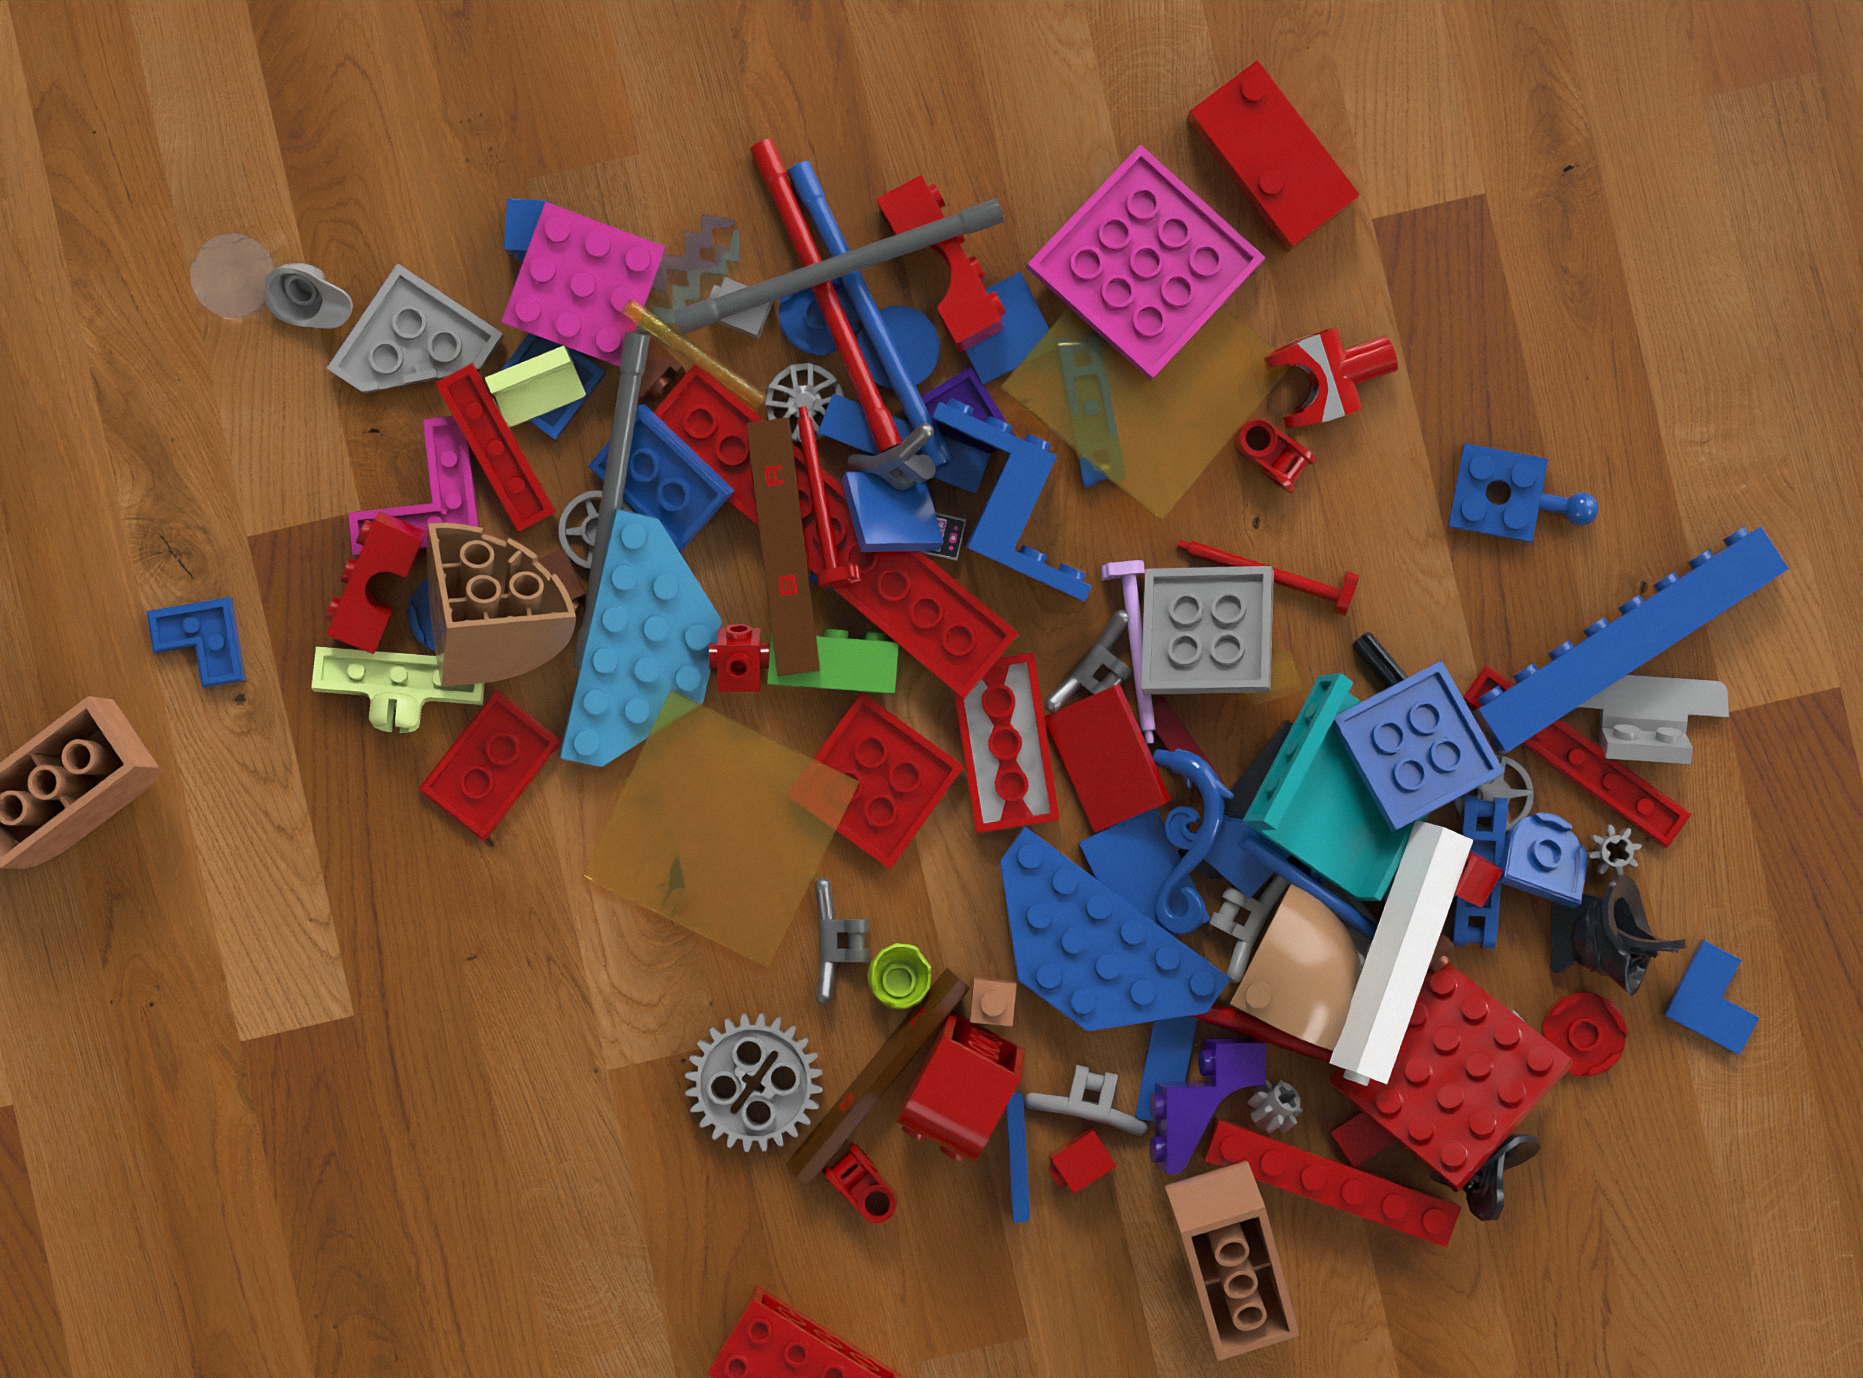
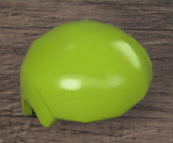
[867,943,931,1010]

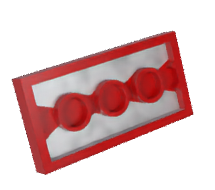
[954,652,1060,833]

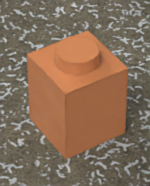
[970,977,1017,1026]

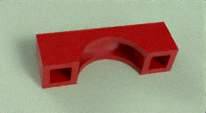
[876,175,1006,354]

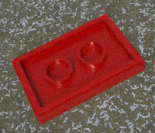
[1044,683,1171,833]
[417,689,563,841]

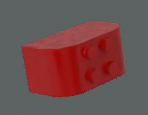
[896,1010,1025,1163]

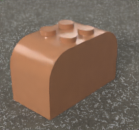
[0,696,162,869]
[1164,1161,1299,1361]

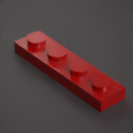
[435,362,556,532]

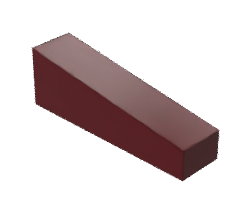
[1152,696,1224,798]

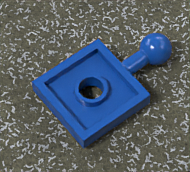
[1447,443,1598,543]

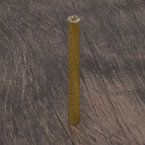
[622,299,767,408]

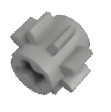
[1587,825,1642,877]
[1247,1079,1303,1133]

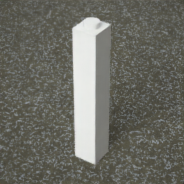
[1329,820,1473,1086]

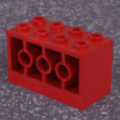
[707,1285,902,1378]

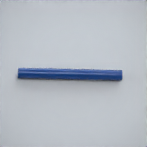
[1238,832,1378,941]

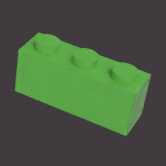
[767,629,899,694]

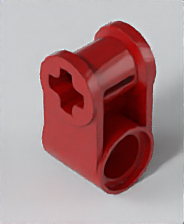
[1235,419,1317,494]
[822,1142,898,1223]

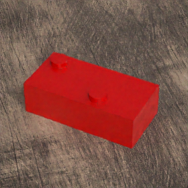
[1186,60,1360,253]

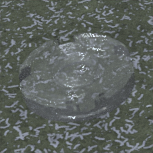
[191,233,276,318]

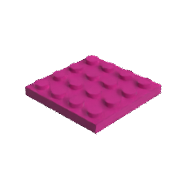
[1026,144,1266,381]

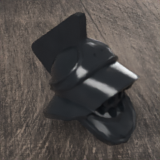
[1550,875,1686,996]
[1430,1133,1541,1221]

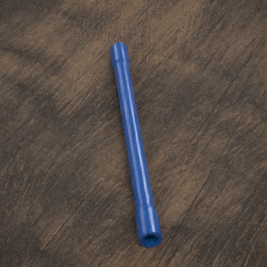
[787,161,954,471]

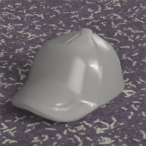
[265,263,353,329]

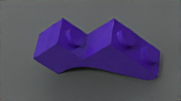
[1149,1038,1266,1174]

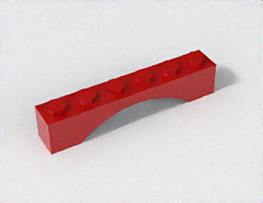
[1201,1116,1462,1248]

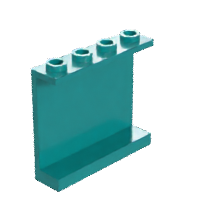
[1243,673,1429,901]

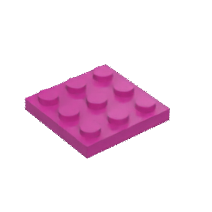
[501,202,666,367]

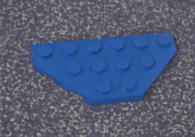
[999,827,1231,1032]

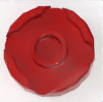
[1541,992,1627,1076]

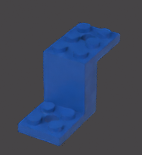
[931,398,1092,601]

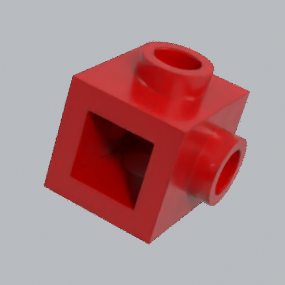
[709,624,769,692]

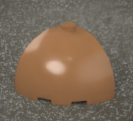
[426,523,576,687]
[1230,884,1362,1051]

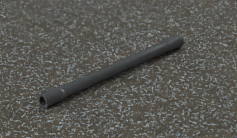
[674,198,1005,335]
[573,331,650,669]

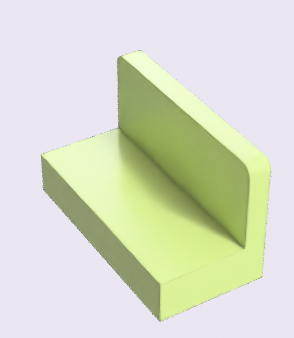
[485,346,586,427]

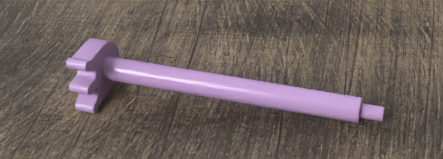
[1101,560,1156,744]

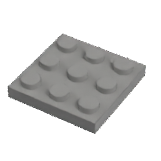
[1141,566,1274,694]

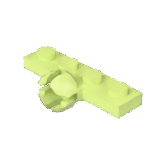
[311,647,485,733]

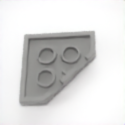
[327,263,505,394]

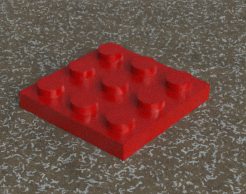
[788,692,965,869]

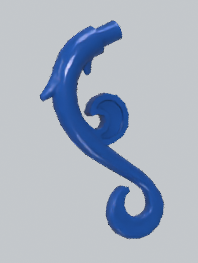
[1153,749,1234,935]

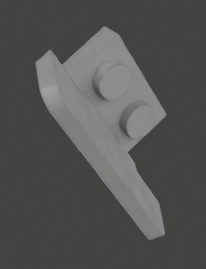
[1578,675,1729,764]

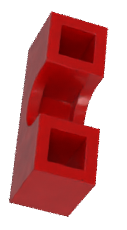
[324,511,427,654]

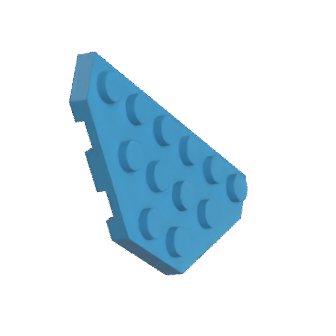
[559,509,722,767]

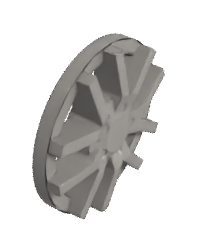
[765,363,844,442]

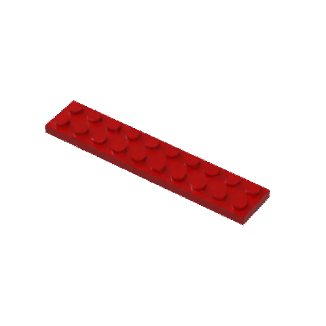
[653,363,1019,700]

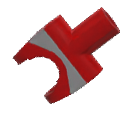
[1263,327,1398,428]

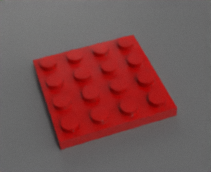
[1329,962,1573,1191]

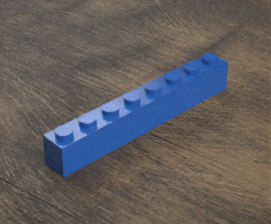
[1471,526,1789,755]

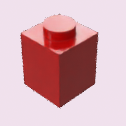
[1048,1127,1117,1194]

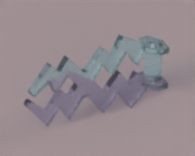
[636,215,739,335]

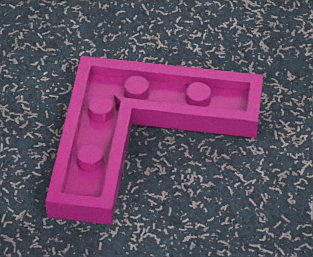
[348,416,479,556]

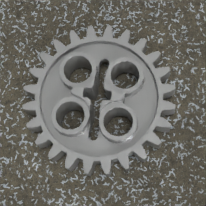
[685,1013,823,1152]

